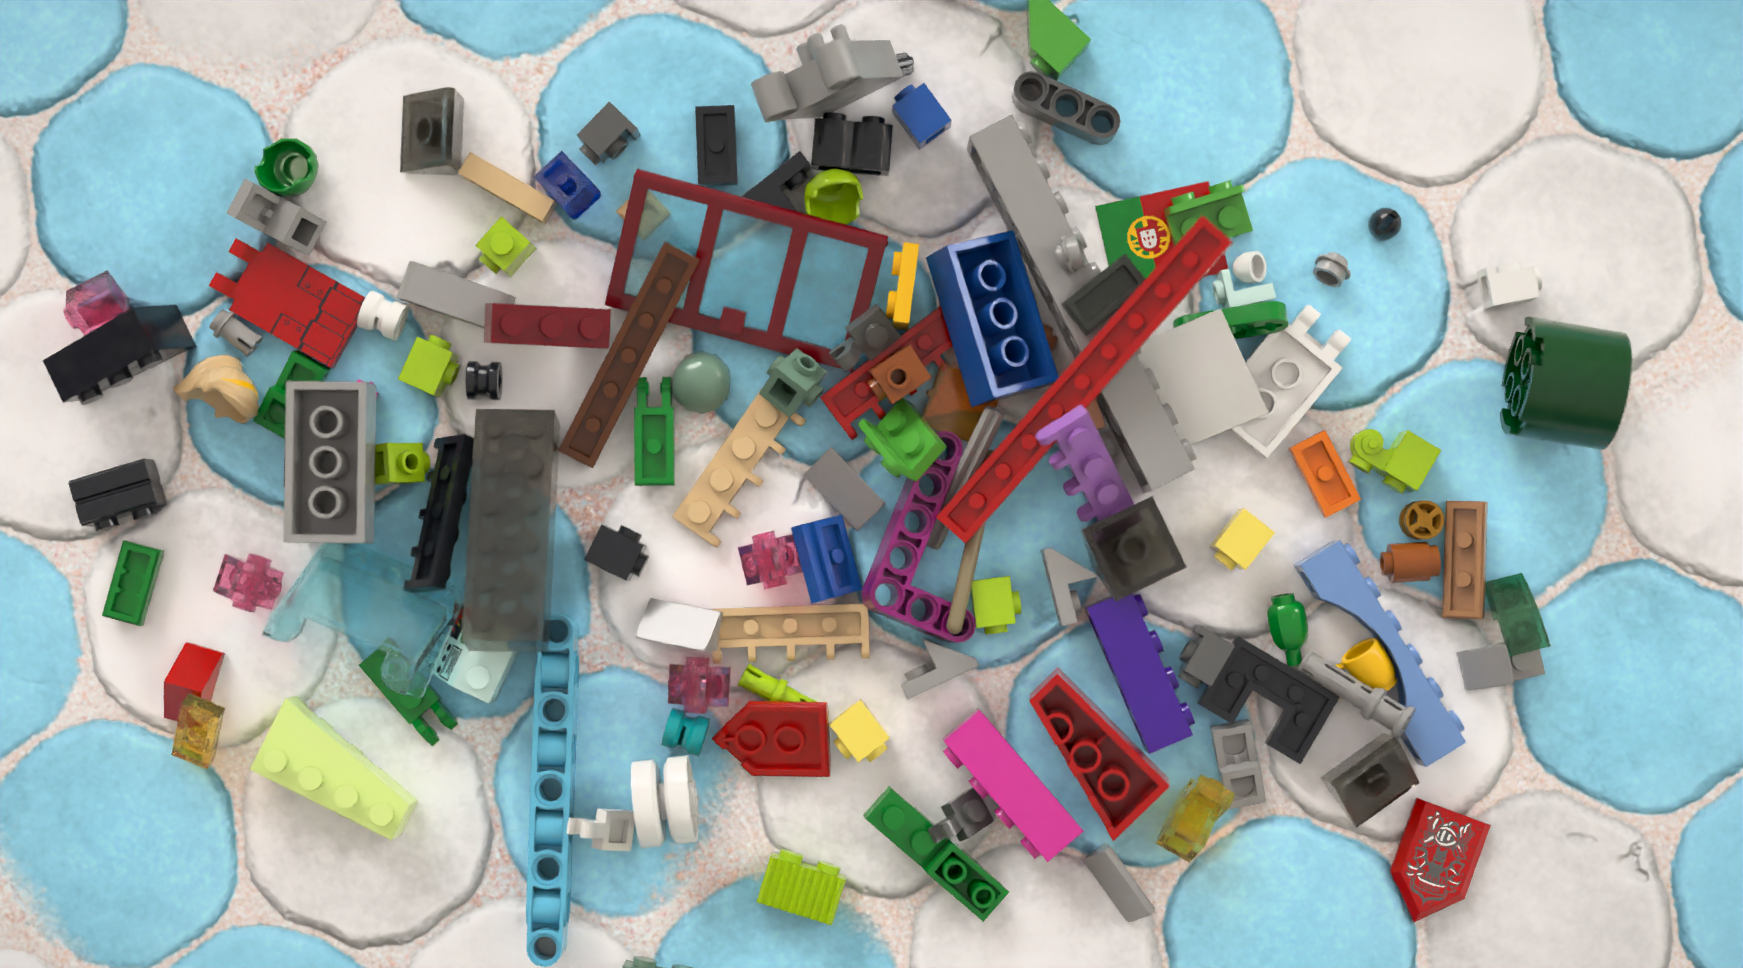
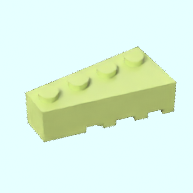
[250,696,418,840]

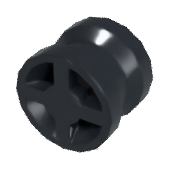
[465,361,503,401]

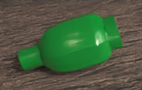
[1267,593,1308,666]

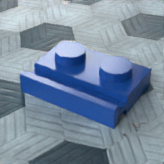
[791,514,862,604]

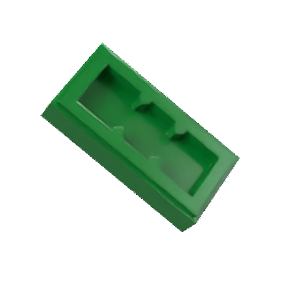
[102,540,164,626]

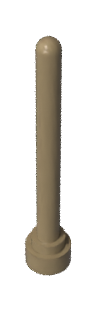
[947,449,995,634]

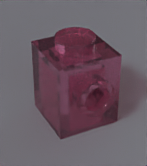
[63,270,129,336]

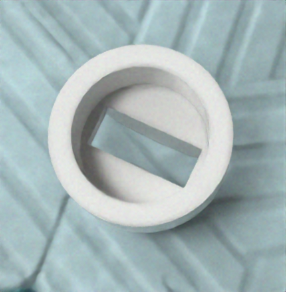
[1233,251,1266,283]

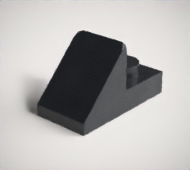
[742,151,811,212]

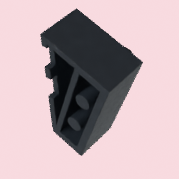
[42,305,196,405]

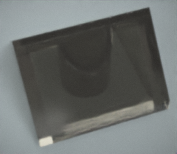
[400,87,464,175]
[1081,496,1187,601]
[1320,733,1420,828]

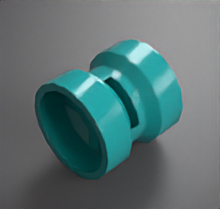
[661,708,710,756]

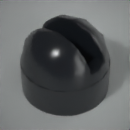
[1368,208,1401,240]

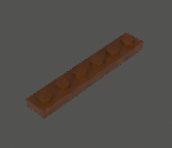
[558,241,700,468]

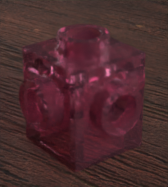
[738,531,803,590]
[213,553,284,612]
[668,657,731,713]

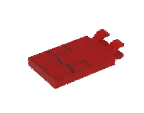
[208,238,365,369]

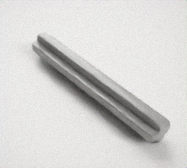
[926,406,1004,550]

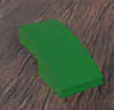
[253,350,330,439]

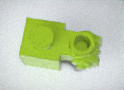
[1349,429,1442,494]

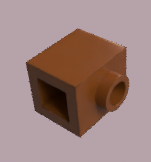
[867,345,932,404]

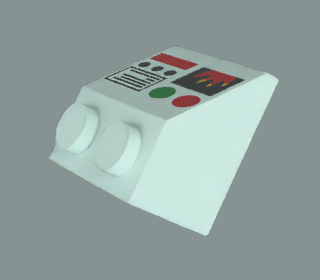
[424,598,529,704]

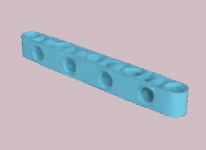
[526,613,579,967]

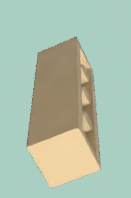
[458,152,557,225]

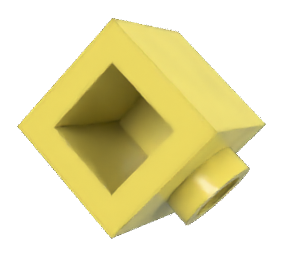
[1209,508,1275,571]
[829,699,890,763]

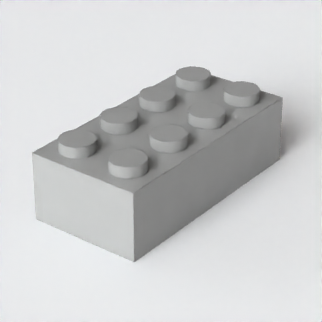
[284,381,376,543]

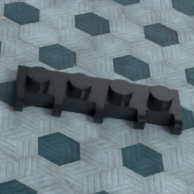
[403,434,477,593]

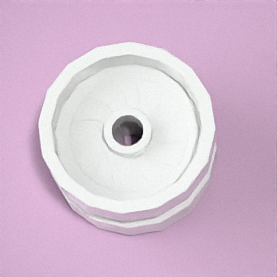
[631,755,699,848]

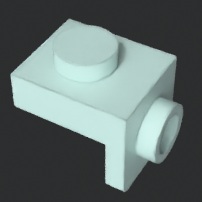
[1212,269,1276,308]

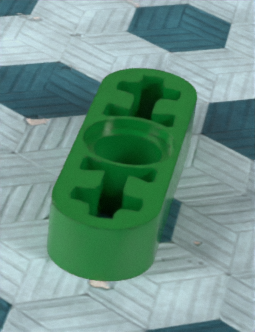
[1173,301,1288,339]

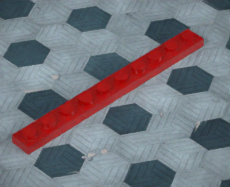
[936,215,1234,544]

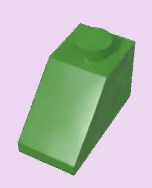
[1026,0,1091,81]

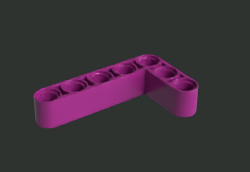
[861,431,976,643]

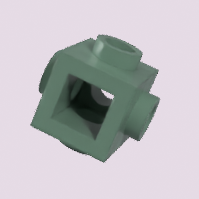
[759,348,827,418]

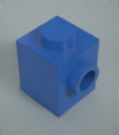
[892,83,952,150]

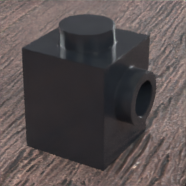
[584,524,649,581]

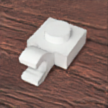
[566,808,635,851]

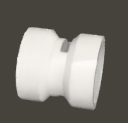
[357,291,409,341]

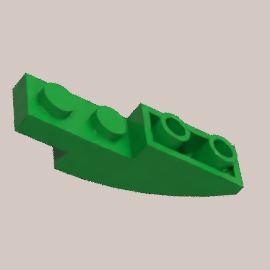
[863,786,1009,922]

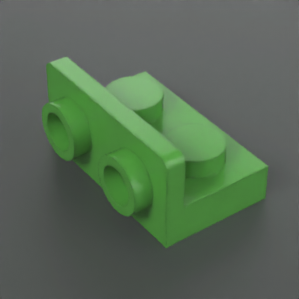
[1163,180,1253,246]
[858,398,947,482]

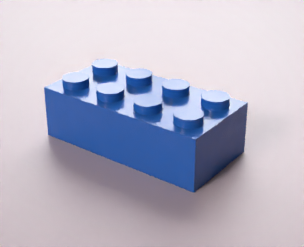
[926,230,1059,407]

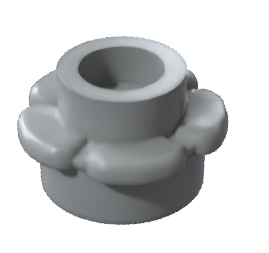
[1055,235,1087,273]
[1313,252,1351,287]

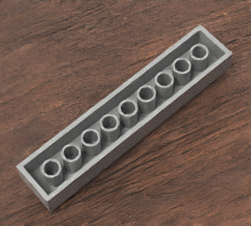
[967,115,1196,493]

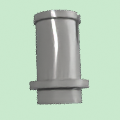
[209,309,263,357]

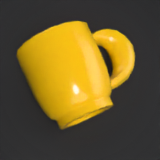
[1336,638,1398,691]

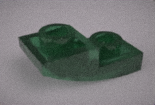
[1485,573,1551,657]

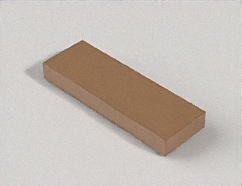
[1442,501,1488,619]

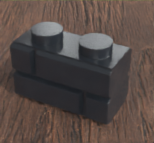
[68,458,167,532]

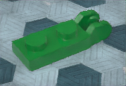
[634,377,675,486]
[359,639,458,746]

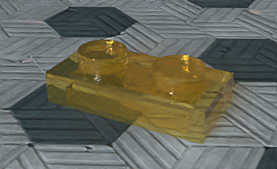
[171,693,225,770]

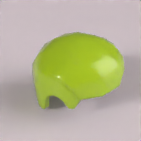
[804,169,864,225]

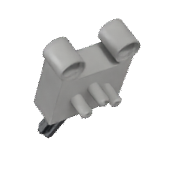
[751,24,914,123]

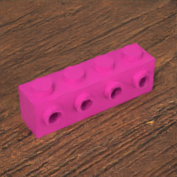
[943,708,1083,862]

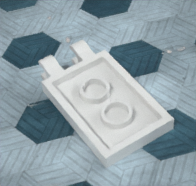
[1231,305,1351,459]

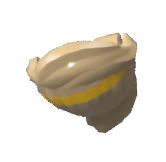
[173,354,259,424]

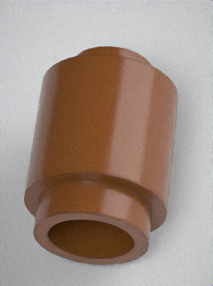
[1380,542,1441,583]

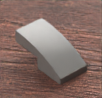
[1210,719,1266,810]

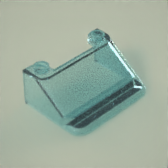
[262,543,463,699]

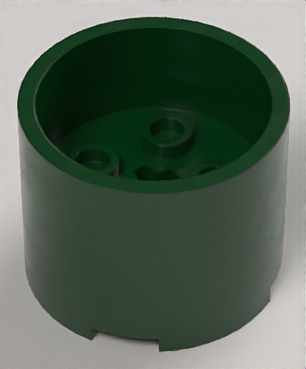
[1500,317,1632,450]

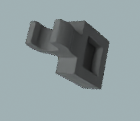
[829,304,901,371]
[928,788,994,844]

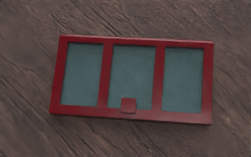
[605,169,888,372]

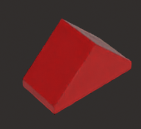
[164,642,225,728]

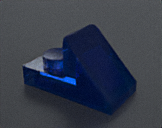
[533,151,601,220]

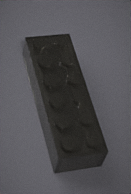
[462,409,560,652]

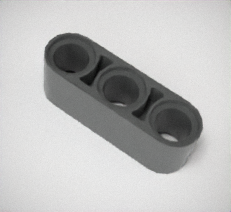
[1012,71,1121,145]

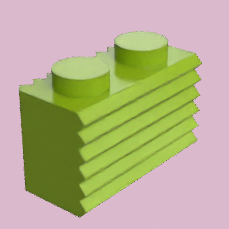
[756,849,846,925]

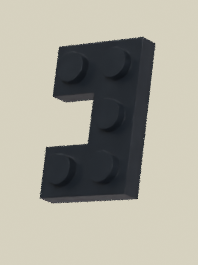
[1197,636,1340,764]

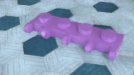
[1036,404,1141,545]

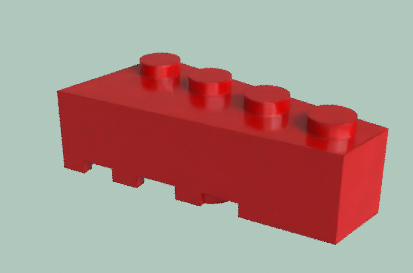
[1029,667,1170,841]

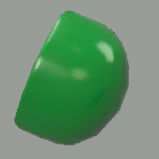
[254,138,319,197]

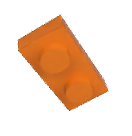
[1288,430,1361,518]

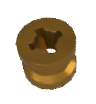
[1399,500,1444,540]

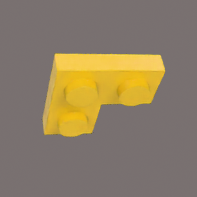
[886,242,919,331]

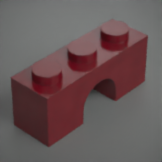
[484,303,611,349]

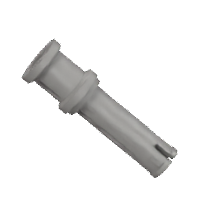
[1297,650,1416,739]

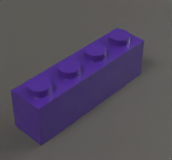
[1084,589,1195,754]

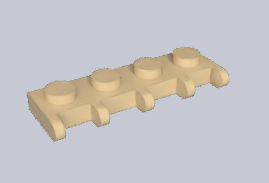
[672,389,806,548]
[711,604,870,664]

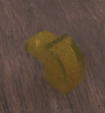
[1155,774,1236,863]

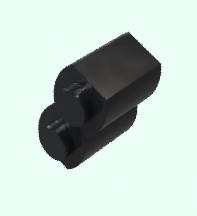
[811,112,893,176]

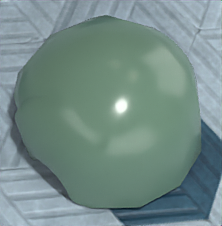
[672,351,730,414]

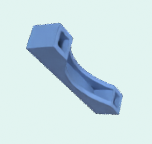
[1294,540,1466,767]

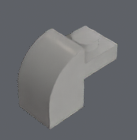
[226,178,327,256]

